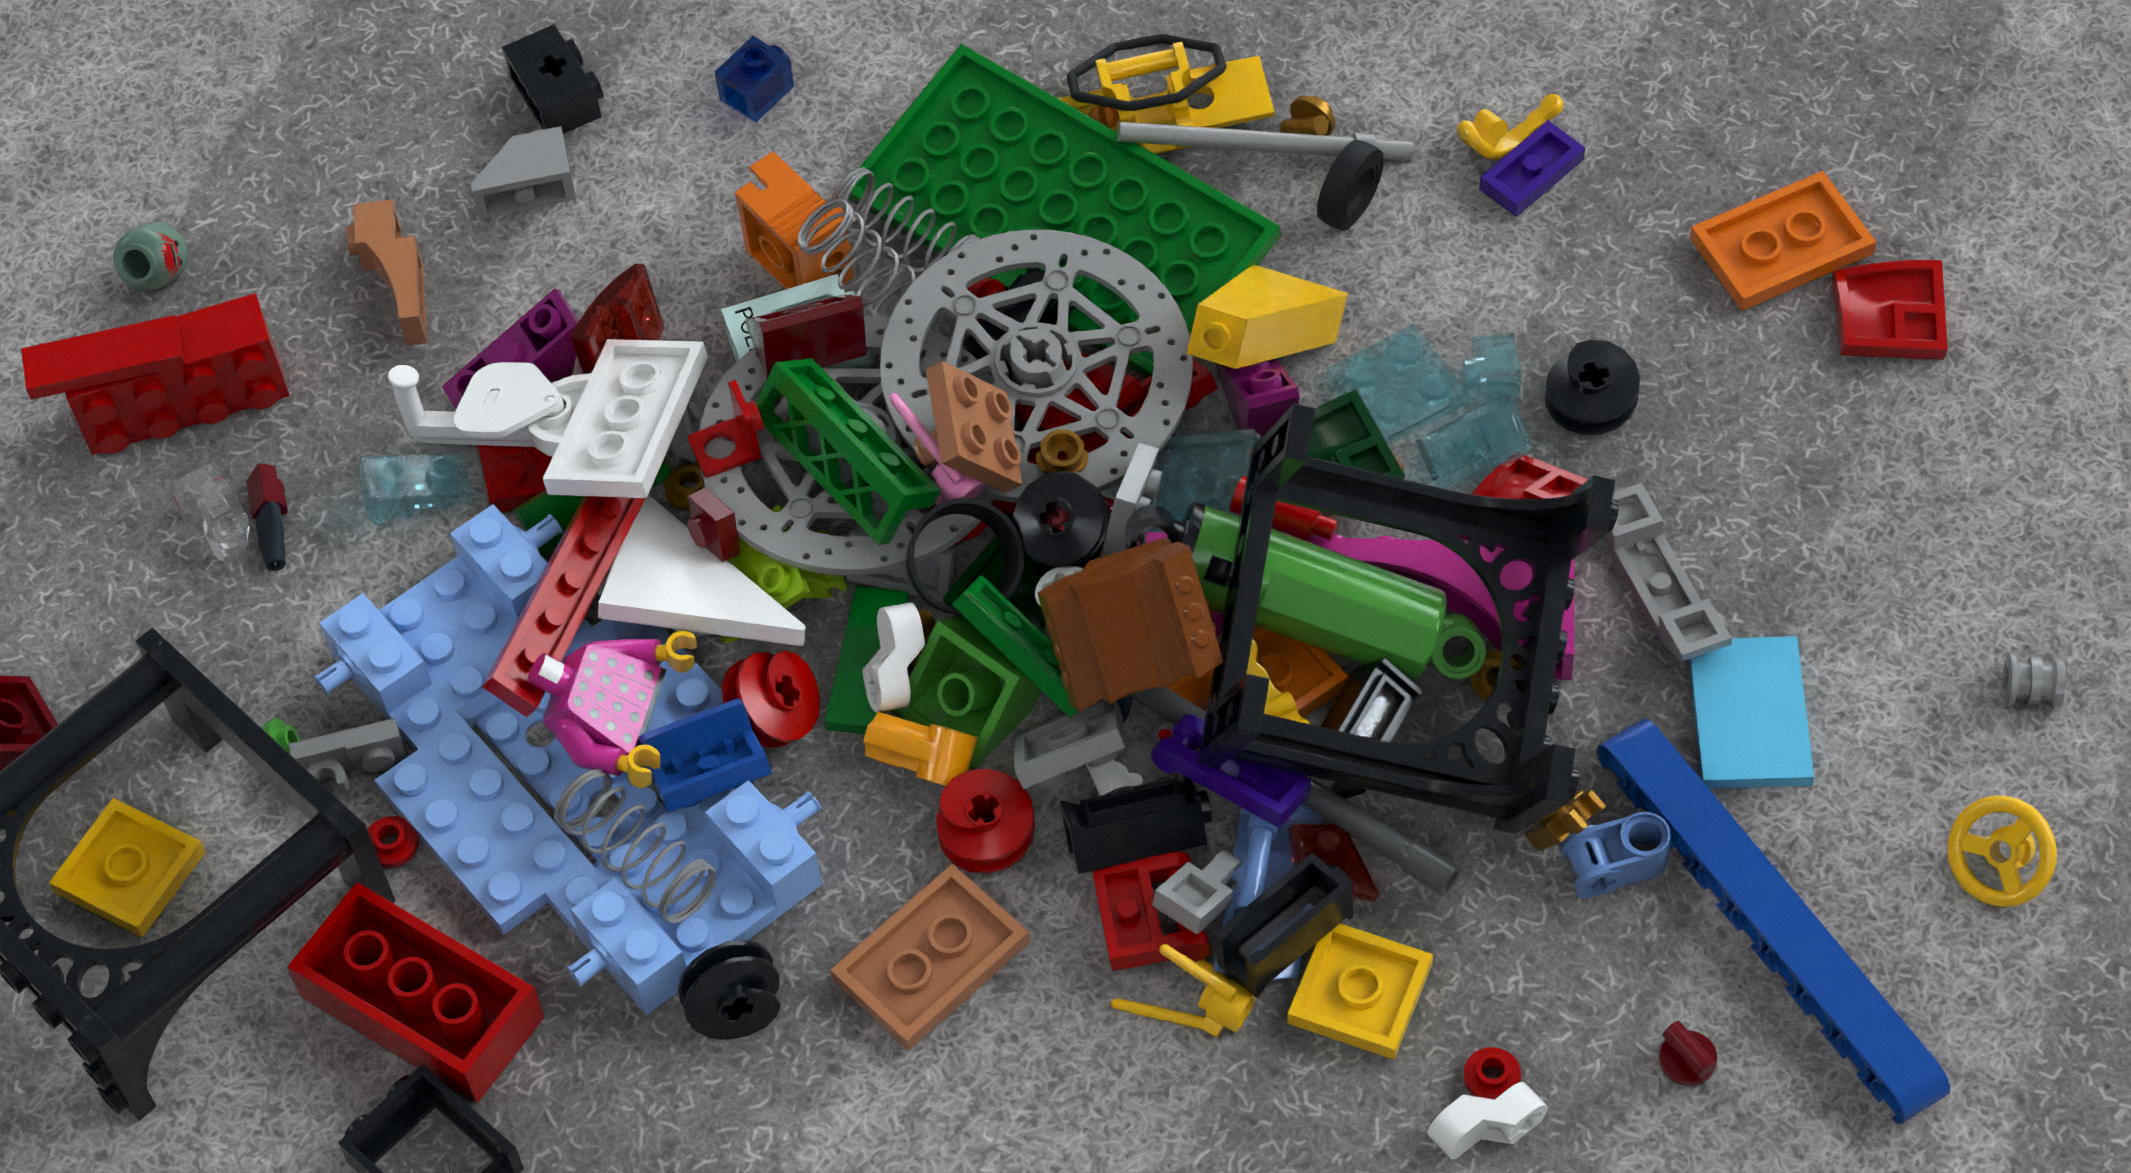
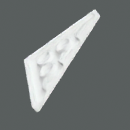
[598,494,806,646]

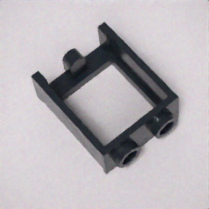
[338,1064,524,1173]

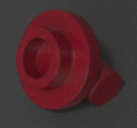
[1659,1021,1717,1086]

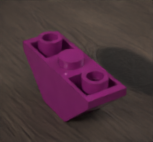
[442,288,583,409]
[1215,359,1300,441]

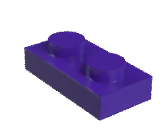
[1479,120,1585,217]

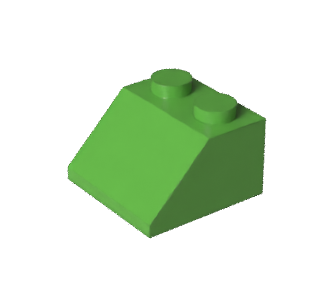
[893,615,1042,769]

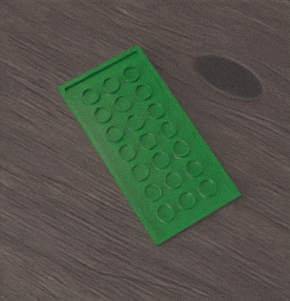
[844,43,1282,378]

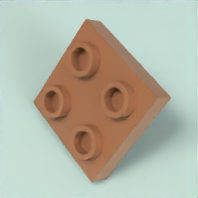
[914,361,1023,493]

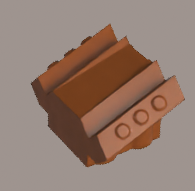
[1037,537,1224,713]

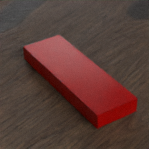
[21,315,185,400]

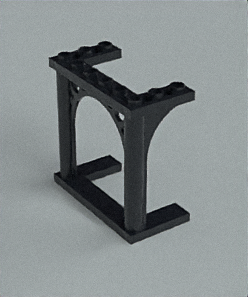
[1197,403,1619,834]
[0,627,396,1121]

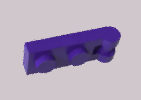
[1151,714,1312,829]

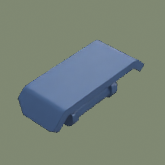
[1214,804,1323,979]

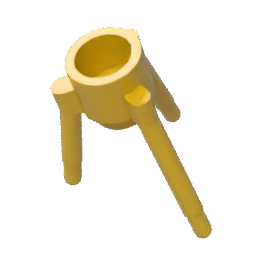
[1111,944,1256,1038]

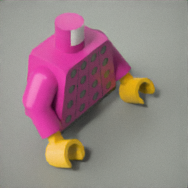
[528,631,697,788]

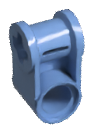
[1558,812,1671,899]

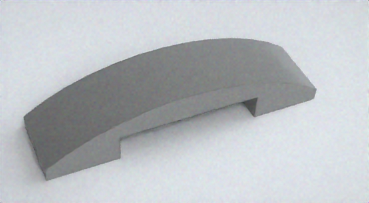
[1604,483,1732,662]

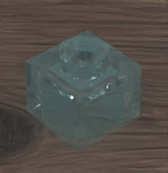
[1463,333,1521,406]

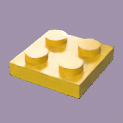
[49,798,206,938]
[1287,923,1433,1060]

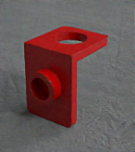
[688,380,764,478]

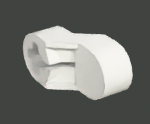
[862,602,925,713]
[1427,1082,1548,1159]

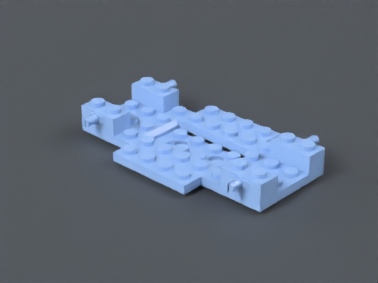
[314,504,823,1016]

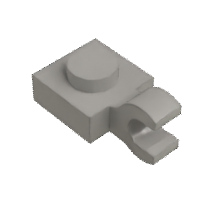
[1152,850,1242,934]

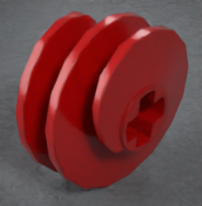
[721,650,820,749]
[936,769,1035,874]

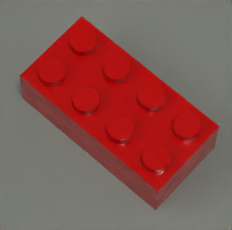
[65,293,290,455]
[287,882,545,1104]

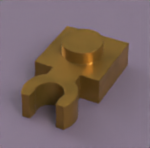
[1524,789,1606,850]

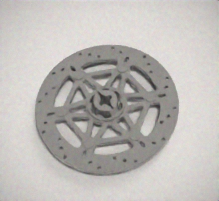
[880,230,1193,503]
[699,316,996,576]

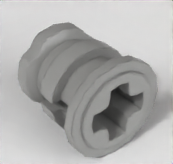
[2002,653,2066,707]

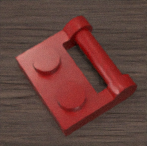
[1092,852,1211,971]

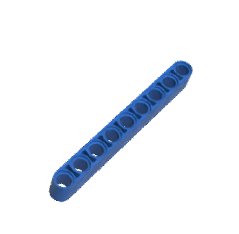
[1597,719,1950,1124]

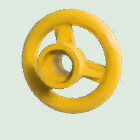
[1947,795,2057,907]

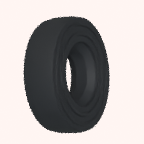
[1317,140,1384,231]

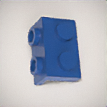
[639,699,772,813]

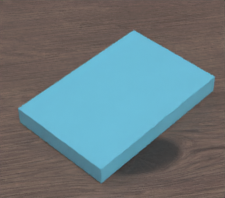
[1688,636,1814,789]

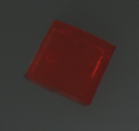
[570,263,665,374]

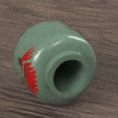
[113,222,188,292]

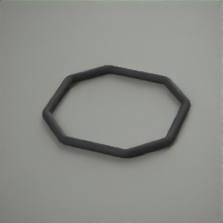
[1067,34,1227,111]

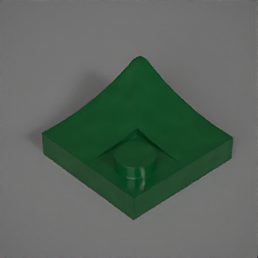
[1308,389,1405,517]

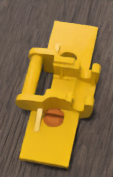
[1058,42,1275,154]

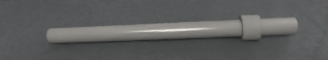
[1117,121,1413,161]

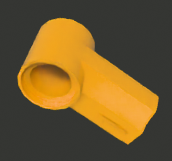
[863,712,978,786]

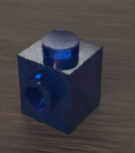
[715,36,794,123]

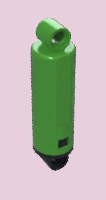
[1125,501,1486,680]

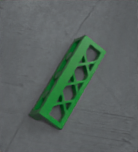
[755,358,941,545]

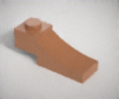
[346,199,427,345]

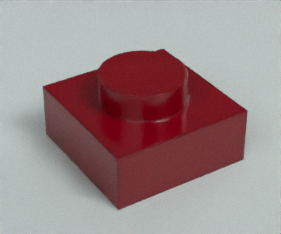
[688,487,740,562]

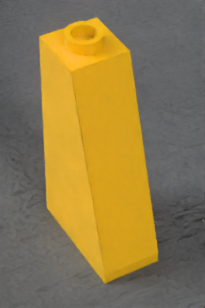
[1187,265,1348,369]

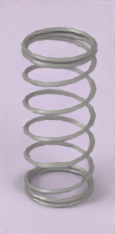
[831,167,980,295]
[798,199,938,328]
[554,769,716,924]

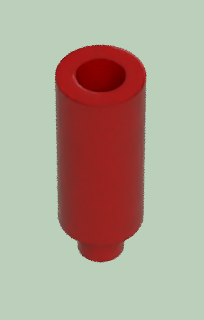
[1229,476,1339,542]

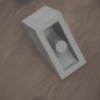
[471,126,577,219]

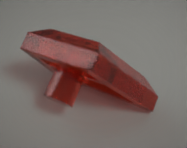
[1288,824,1379,903]

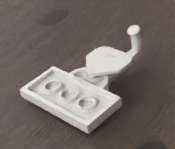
[388,339,708,498]

